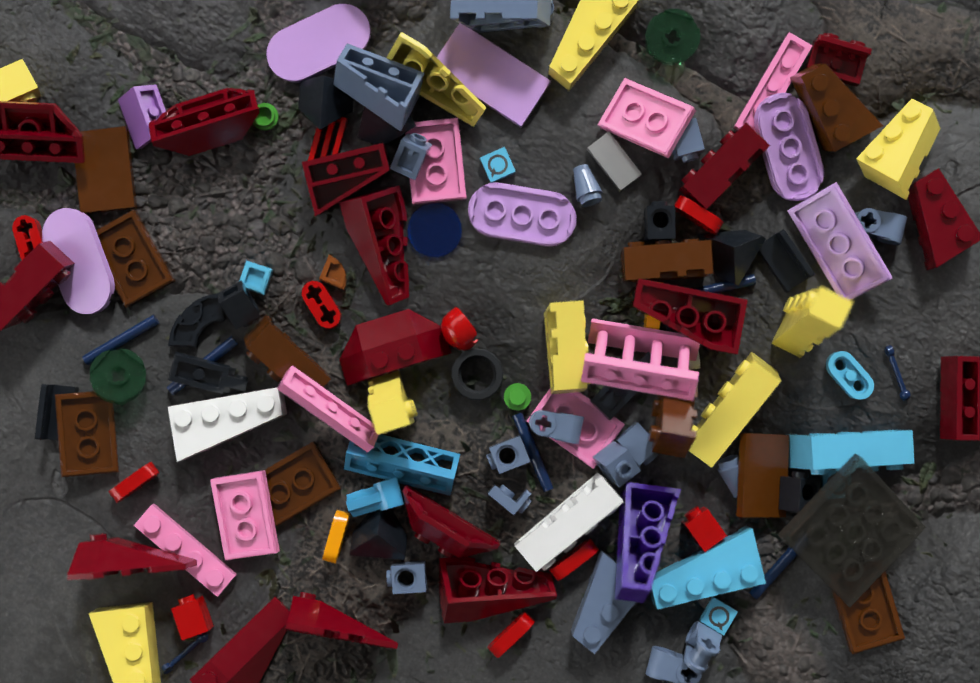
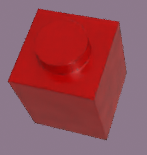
[682,506,727,552]
[171,594,214,640]

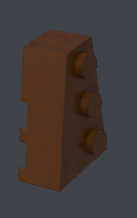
[621,239,713,283]

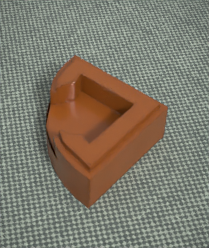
[319,255,347,290]

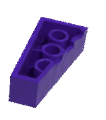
[615,482,681,603]

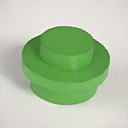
[253,103,279,131]
[504,383,531,411]

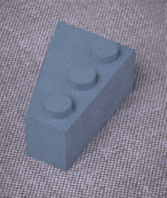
[450,0,551,33]
[333,43,424,131]
[571,549,636,654]

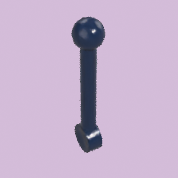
[885,345,911,400]
[161,632,208,674]

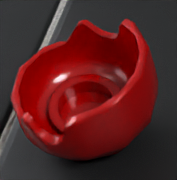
[440,307,478,350]

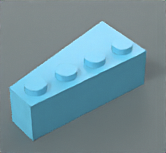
[788,430,914,475]
[650,525,766,610]

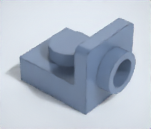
[390,133,432,180]
[488,484,531,515]

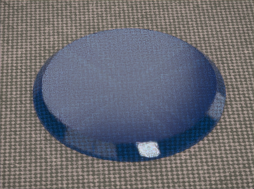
[408,203,462,257]

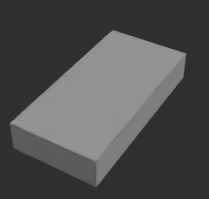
[587,131,642,192]

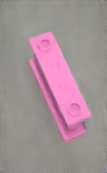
[581,319,700,401]

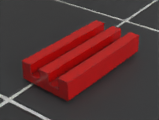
[308,117,348,160]

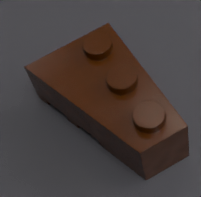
[790,64,883,152]
[244,315,331,387]
[648,366,698,458]

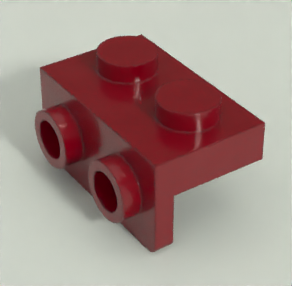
[805,33,872,87]

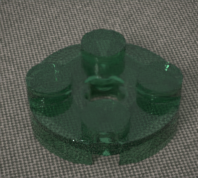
[645,9,700,65]
[90,349,147,405]

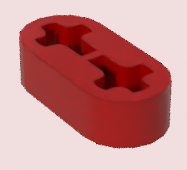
[674,195,724,235]
[12,215,43,260]
[302,281,342,329]
[109,462,160,503]
[549,538,599,581]
[487,611,535,658]

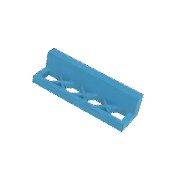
[344,434,460,496]

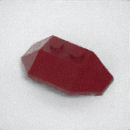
[149,88,260,156]
[0,101,85,163]
[339,309,451,386]
[402,485,500,559]

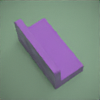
[118,84,166,149]

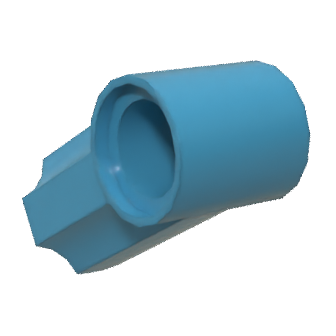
[346,477,405,517]

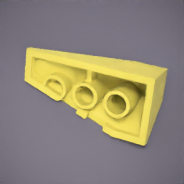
[387,32,486,127]

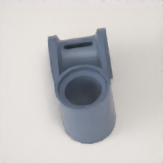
[855,208,907,245]
[529,410,584,444]
[684,621,722,673]
[645,646,702,683]

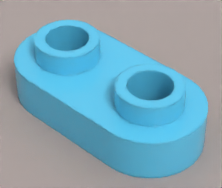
[826,351,874,399]

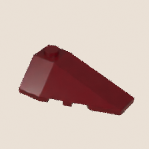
[339,185,409,305]
[633,278,748,355]
[67,533,197,580]
[439,557,557,623]
[286,592,398,649]
[190,596,290,683]

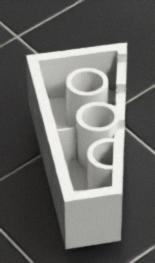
[168,387,287,462]
[514,473,624,572]

